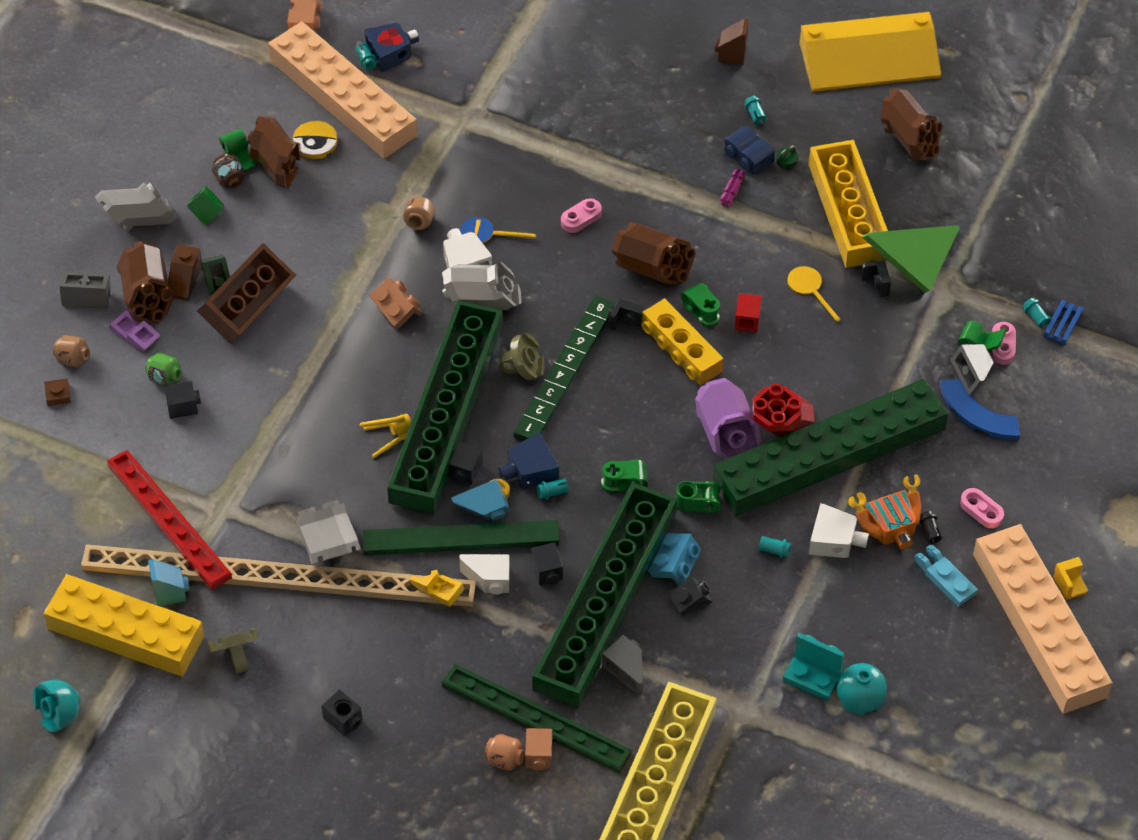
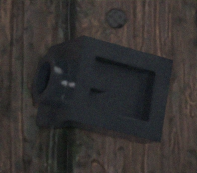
[861,260,891,297]
[608,299,645,330]

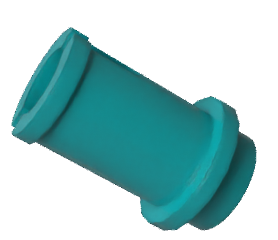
[355,43,377,70]
[745,96,767,125]
[1023,298,1051,328]
[537,478,569,500]
[759,536,791,559]

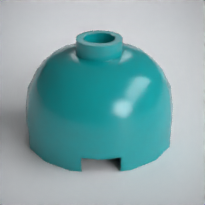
[836,663,887,715]
[33,679,81,732]

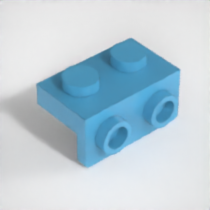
[648,533,701,586]

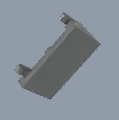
[60,272,111,308]

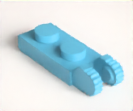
[914,544,978,607]

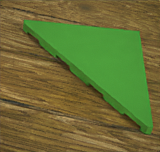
[862,225,960,293]

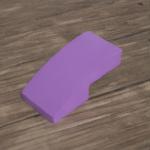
[109,310,161,352]

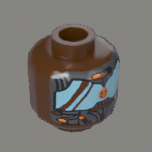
[212,154,245,188]

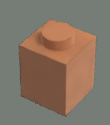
[525,728,552,770]

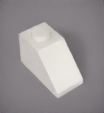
[460,554,509,594]

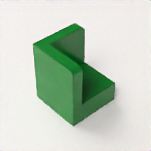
[186,186,224,225]

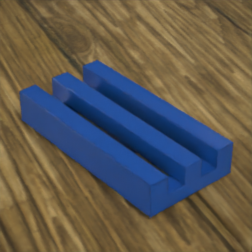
[1044,299,1083,345]

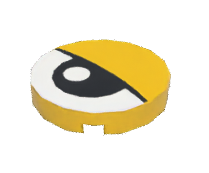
[293,121,338,160]

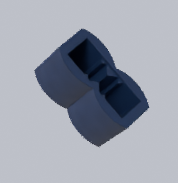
[724,126,775,175]

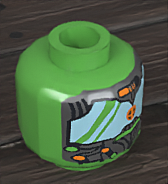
[145,353,182,386]

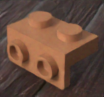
[369,277,423,329]

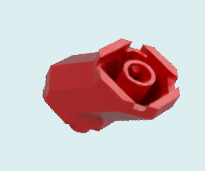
[752,384,815,438]

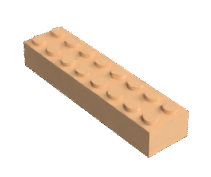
[268,21,417,159]
[973,524,1113,714]

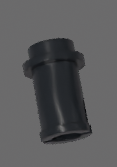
[919,511,943,544]

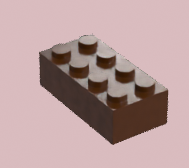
[196,243,296,344]

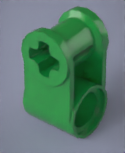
[681,283,720,327]
[601,460,648,493]
[675,481,722,513]

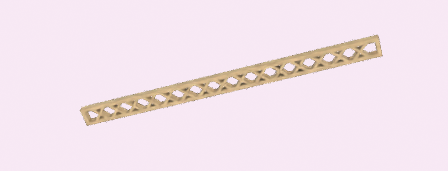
[81,544,476,607]

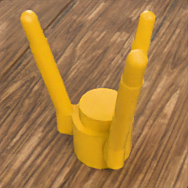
[359,414,411,459]

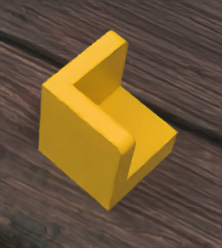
[1053,557,1088,601]

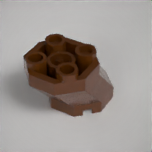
[881,88,943,161]
[247,115,301,187]
[611,222,696,285]
[116,241,174,325]

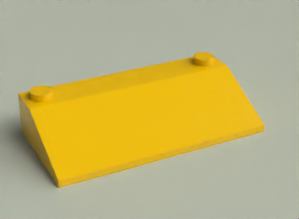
[800,12,941,92]

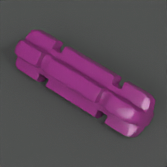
[720,169,745,207]

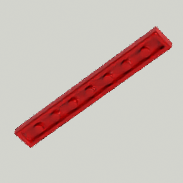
[107,450,232,590]

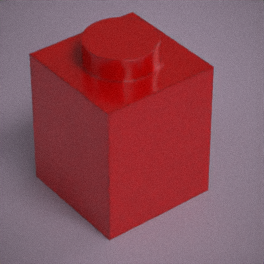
[734,293,762,332]

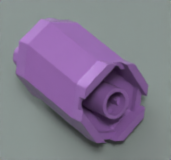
[695,378,761,460]

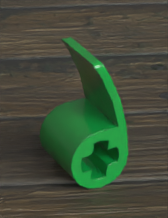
[219,128,258,171]
[958,321,1006,351]

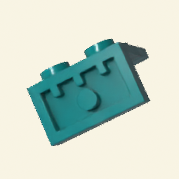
[782,633,844,702]

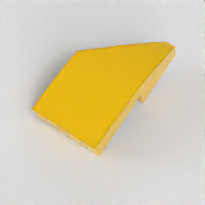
[410,570,465,607]

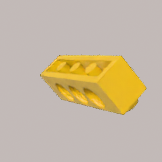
[642,299,723,386]

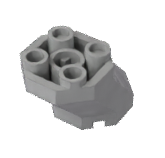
[95,182,177,232]
[442,262,522,310]
[295,500,360,564]

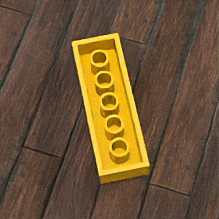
[809,140,888,268]
[43,574,204,677]

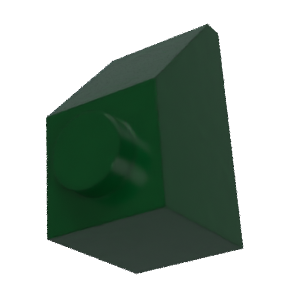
[200,255,230,297]

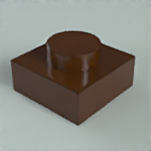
[44,378,71,406]

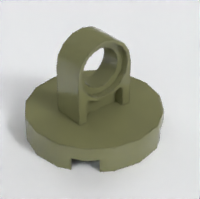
[499,333,545,380]
[208,628,259,674]

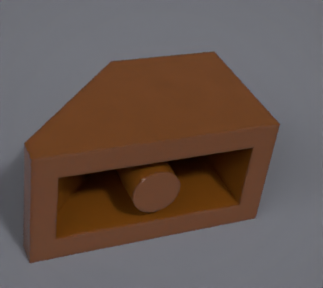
[715,19,749,65]
[168,244,202,301]

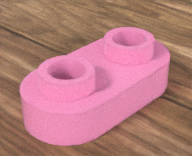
[561,199,601,233]
[991,322,1016,365]
[960,488,1004,528]

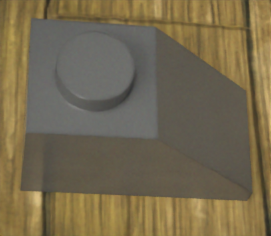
[951,345,993,396]
[602,635,643,696]

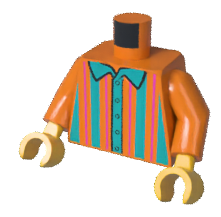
[848,474,921,550]

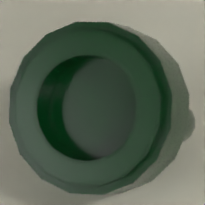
[776,145,798,169]

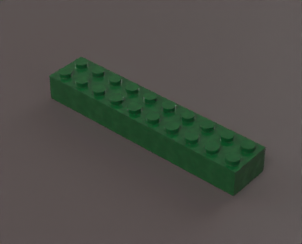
[387,300,503,514]
[713,379,948,517]
[532,482,677,709]

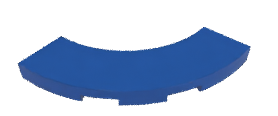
[940,379,1020,440]

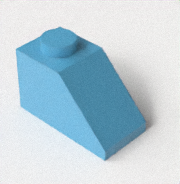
[452,479,511,520]
[148,559,190,607]

